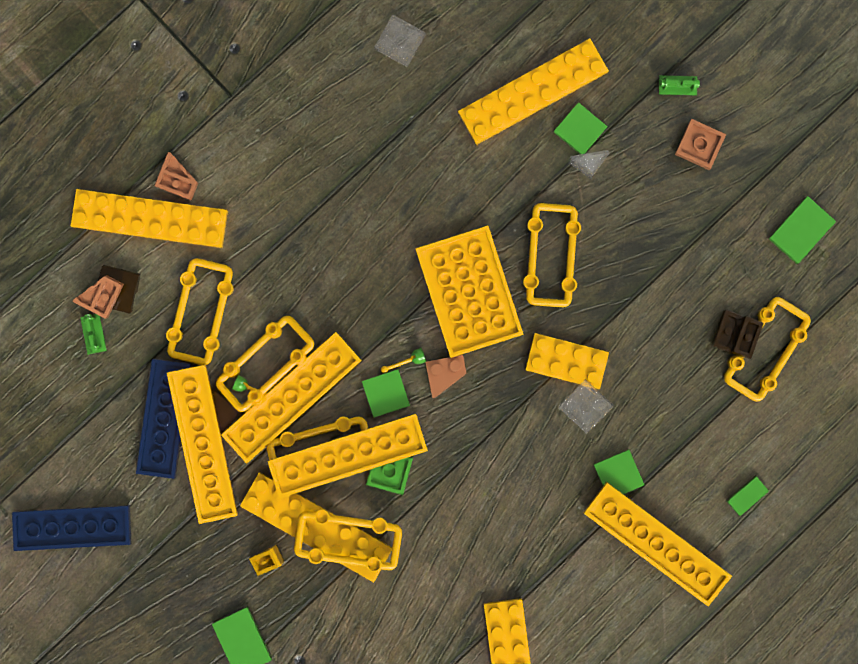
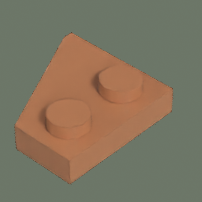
[155,152,198,201]
[73,275,124,319]
[425,355,467,398]

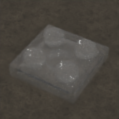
[374,15,426,67]
[558,379,614,434]

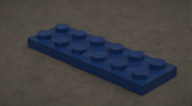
[136,359,192,479]
[12,505,132,551]

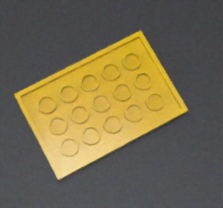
[416,226,524,358]

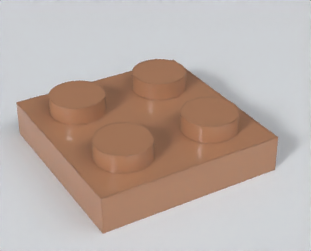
[675,119,726,170]

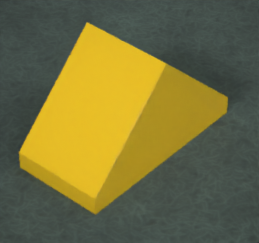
[249,545,285,576]

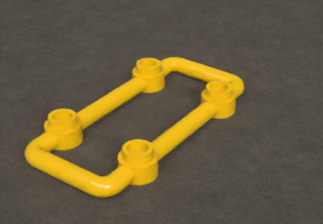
[523,203,581,307]
[166,258,234,365]
[724,297,811,402]
[216,316,314,412]
[267,416,368,461]
[294,509,402,573]

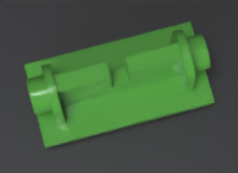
[659,75,700,96]
[80,314,107,355]

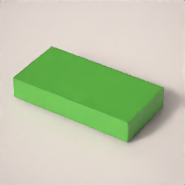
[726,476,769,516]

